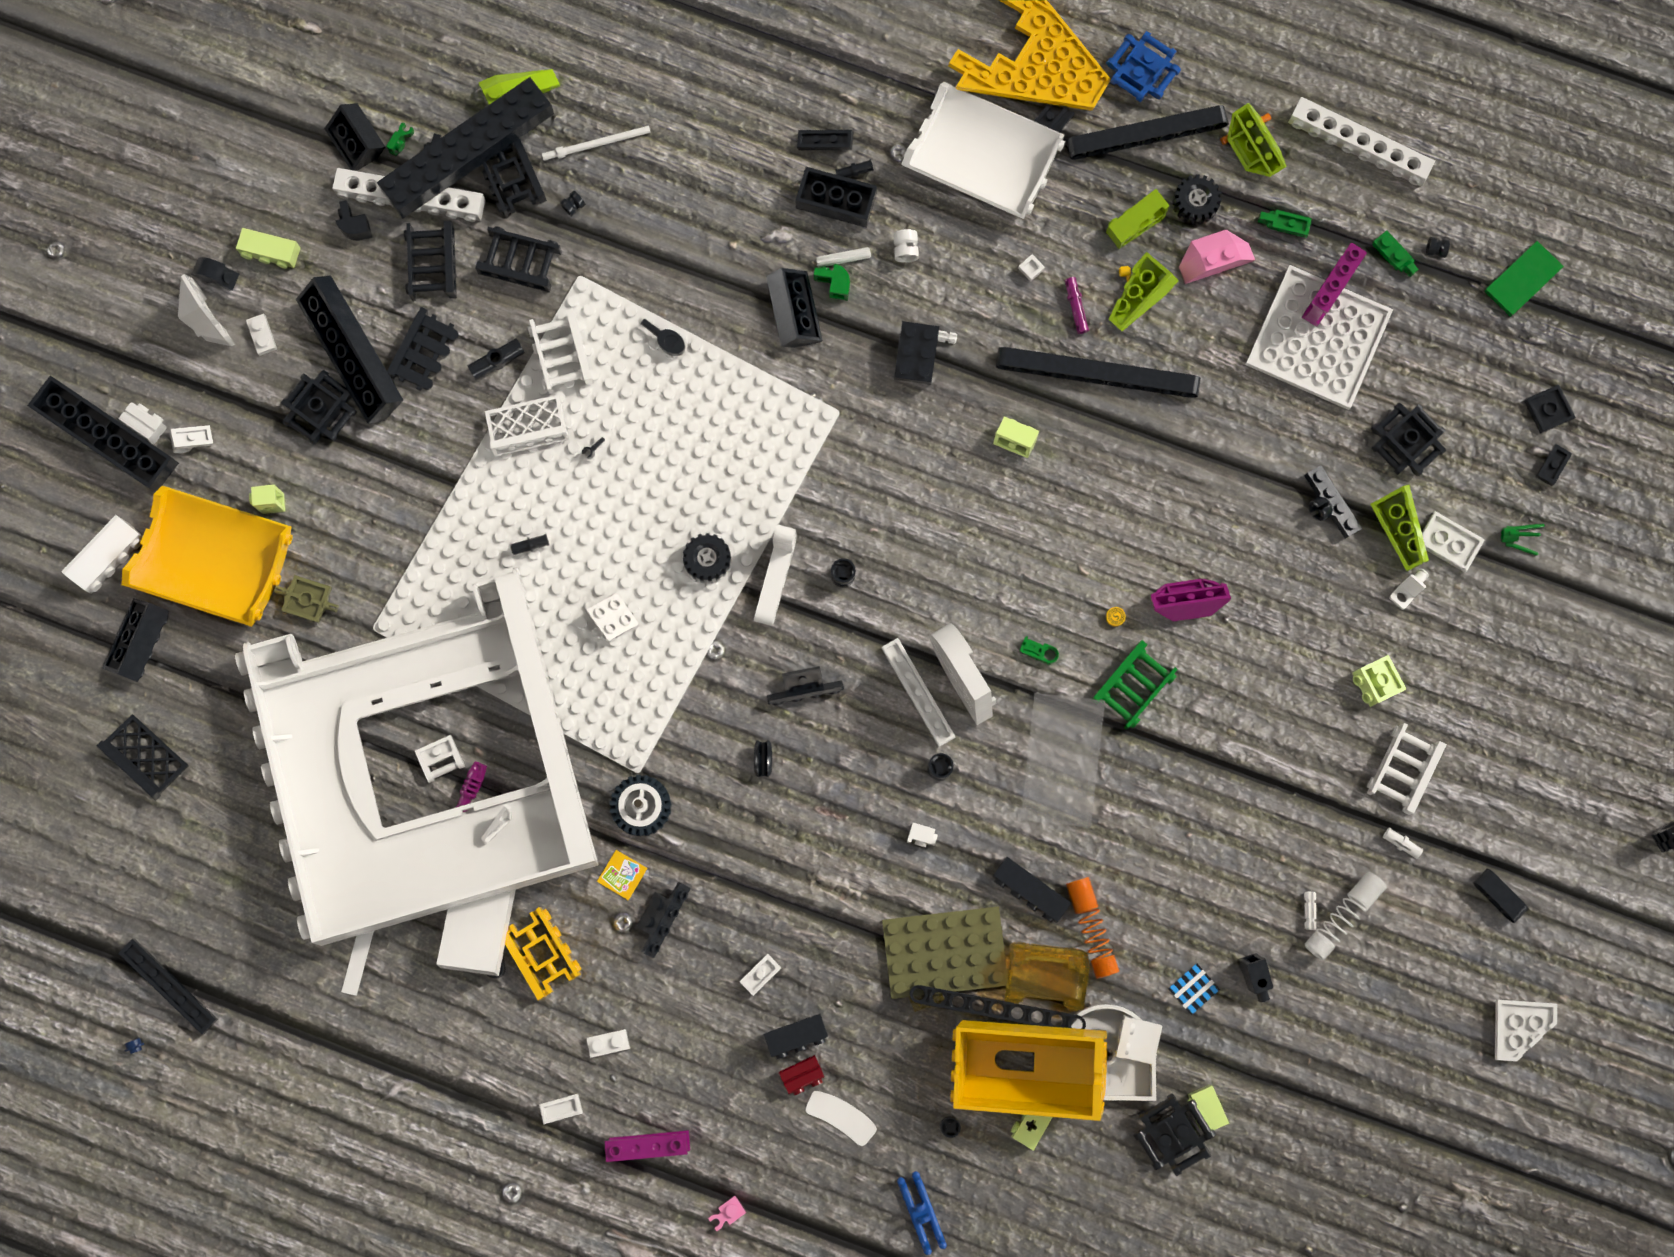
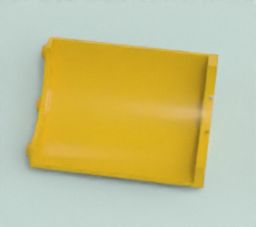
[121,486,293,627]

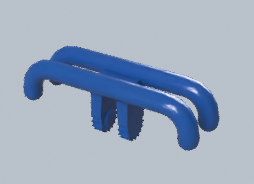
[897,1171,947,1255]

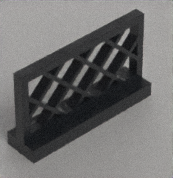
[96,714,189,801]

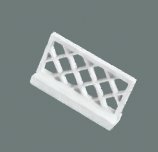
[485,395,569,456]

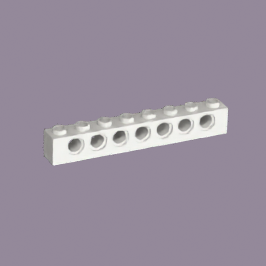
[1288,97,1435,186]
[332,168,486,222]

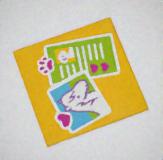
[597,850,648,900]

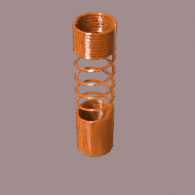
[1066,877,1120,979]

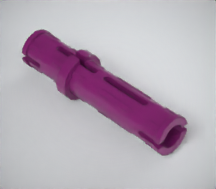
[1064,277,1089,334]

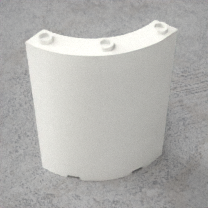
[901,82,1065,219]

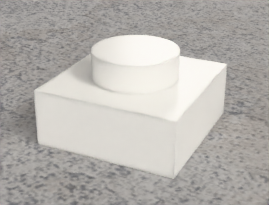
[1018,254,1045,282]

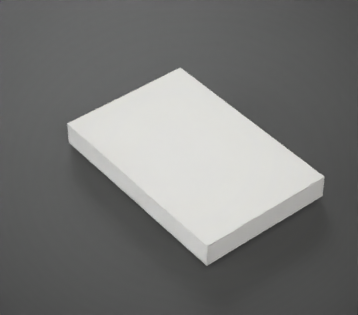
[1422,511,1485,573]

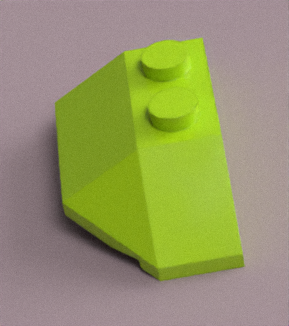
[1227,103,1287,177]

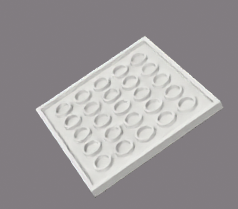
[1245,265,1393,410]

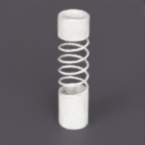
[1304,872,1387,960]

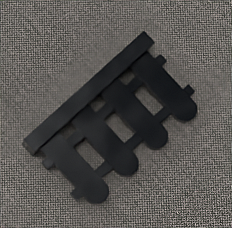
[387,307,458,391]

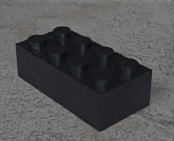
[795,167,877,228]

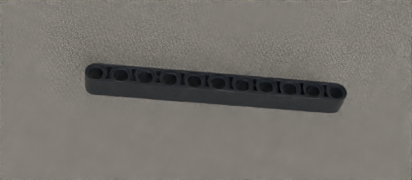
[996,347,1201,398]

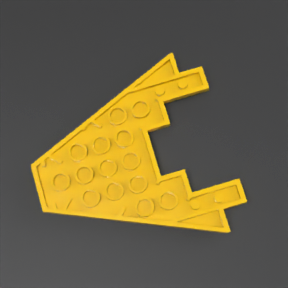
[948,0,1111,111]

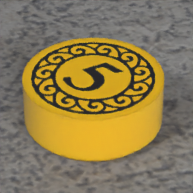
[1106,607,1126,627]

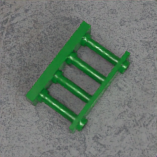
[1091,640,1178,730]

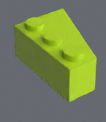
[1106,189,1169,249]

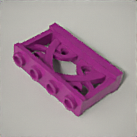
[1301,243,1367,327]

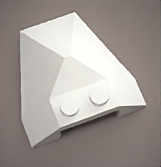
[178,274,235,346]

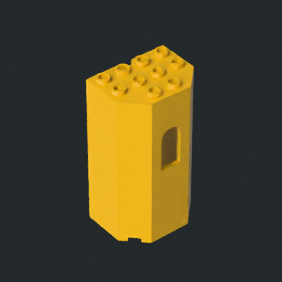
[950,1020,1107,1121]

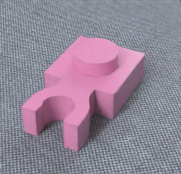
[708,1196,746,1231]

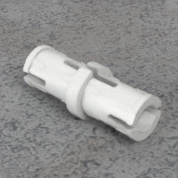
[1383,827,1423,859]

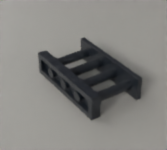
[404,221,457,301]
[475,226,562,293]

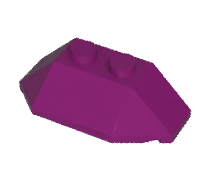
[1151,578,1231,622]

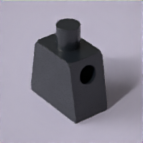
[1238,953,1273,1002]

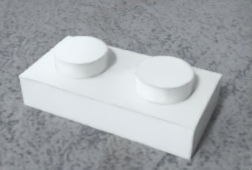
[246,314,277,356]
[740,954,781,996]
[587,1029,630,1058]

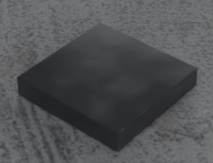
[1523,385,1576,434]

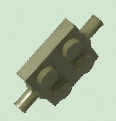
[274,575,339,623]

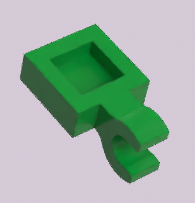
[386,123,414,157]

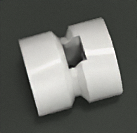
[893,229,919,263]

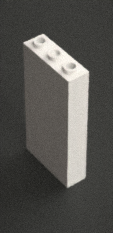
[436,889,516,976]

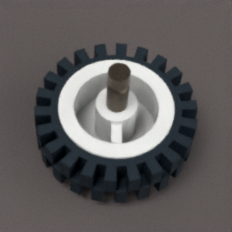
[610,775,672,837]

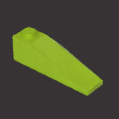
[478,69,560,105]
[1108,252,1179,331]

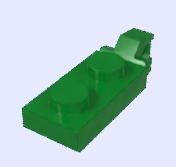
[1258,210,1312,238]
[1372,230,1419,277]

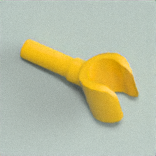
[1119,266,1131,282]

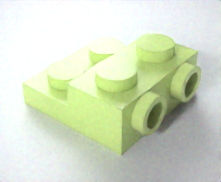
[1352,655,1406,707]

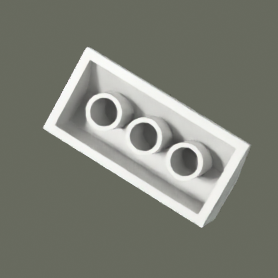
[61,515,143,594]

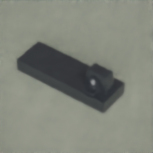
[797,130,854,150]

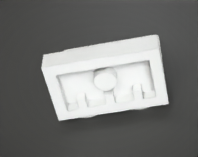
[1114,1016,1162,1065]

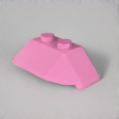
[1179,230,1255,284]

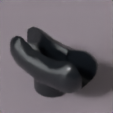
[754,740,773,777]

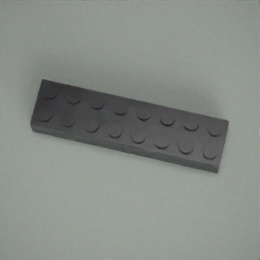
[296,275,403,424]
[27,375,179,492]

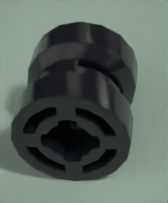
[560,190,586,217]
[1426,237,1450,258]
[940,1116,961,1138]

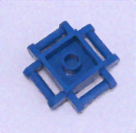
[1106,31,1181,102]

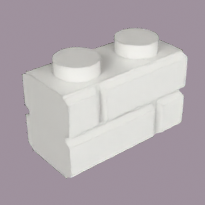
[118,403,167,445]

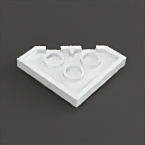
[1495,1000,1557,1061]

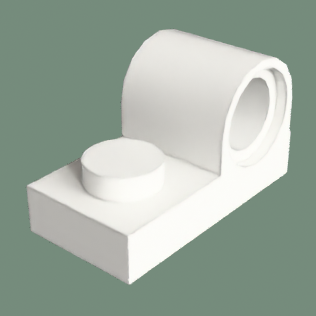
[169,425,213,454]

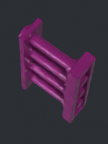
[605,1130,691,1162]

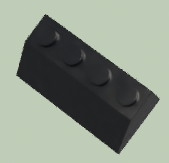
[766,268,823,348]
[102,598,169,682]

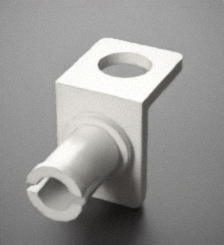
[1389,569,1429,610]

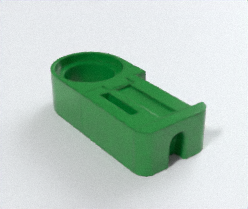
[1019,636,1059,664]

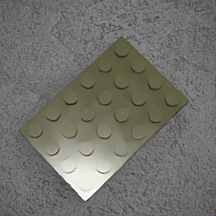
[882,906,1009,999]

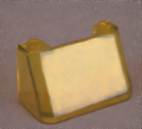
[1004,942,1090,1011]

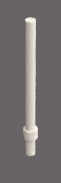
[542,126,651,161]

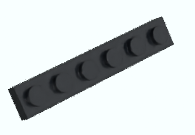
[118,939,218,1034]

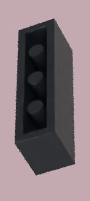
[992,857,1071,923]

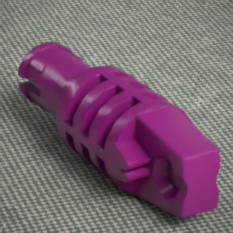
[456,761,487,812]

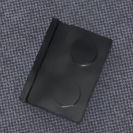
[1034,104,1075,133]

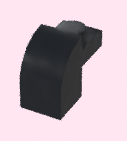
[336,200,373,241]
[191,257,239,291]

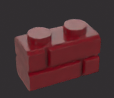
[779,1055,825,1096]

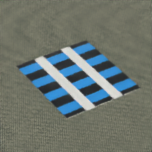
[1168,963,1220,1015]

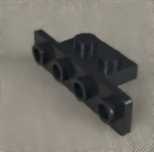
[767,666,844,706]
[636,882,690,958]

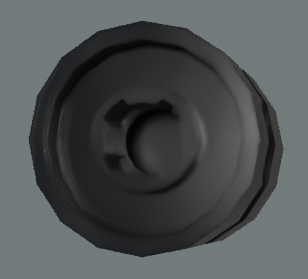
[831,558,856,588]
[927,753,954,781]

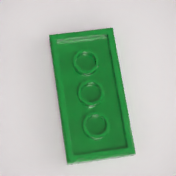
[1484,241,1564,317]

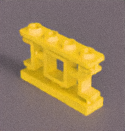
[505,907,582,1000]

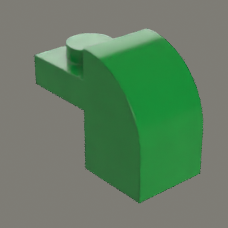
[814,264,850,301]

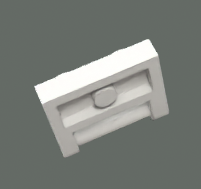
[415,735,465,783]

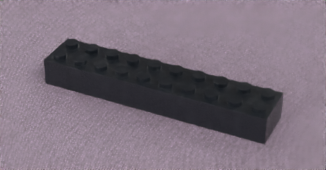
[377,77,554,219]

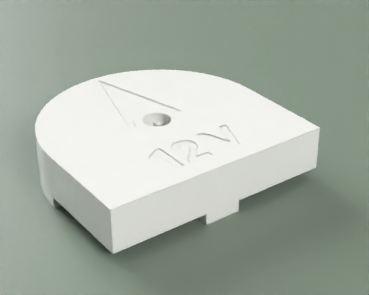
[929,623,996,725]
[1071,1004,1157,1101]

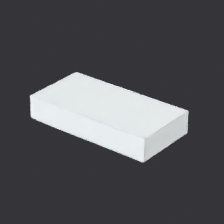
[539,1094,583,1124]

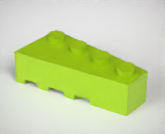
[1370,485,1429,571]

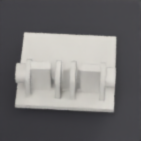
[586,593,639,643]

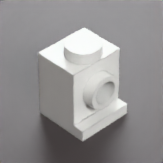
[907,823,938,847]

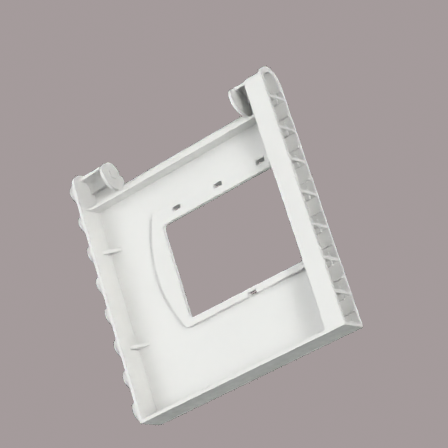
[235,567,598,946]

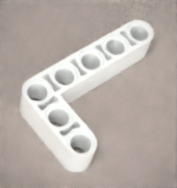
[754,524,797,626]

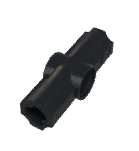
[467,338,525,380]

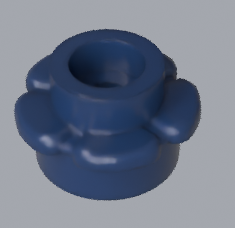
[124,1038,144,1054]

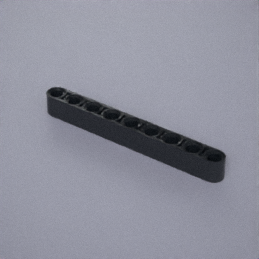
[1066,105,1229,160]
[910,985,1086,1029]

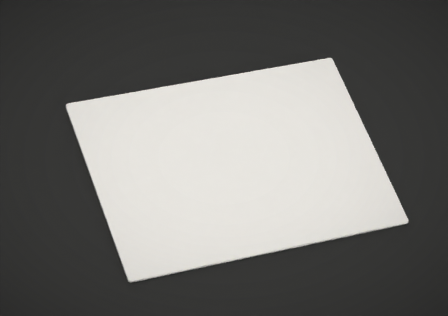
[373,276,840,773]

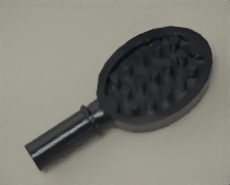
[641,319,685,356]

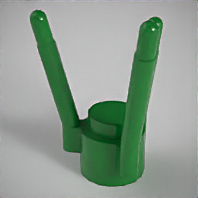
[1500,524,1545,556]

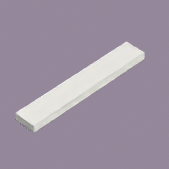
[881,638,956,747]

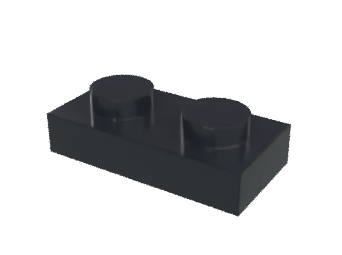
[1536,444,1572,486]

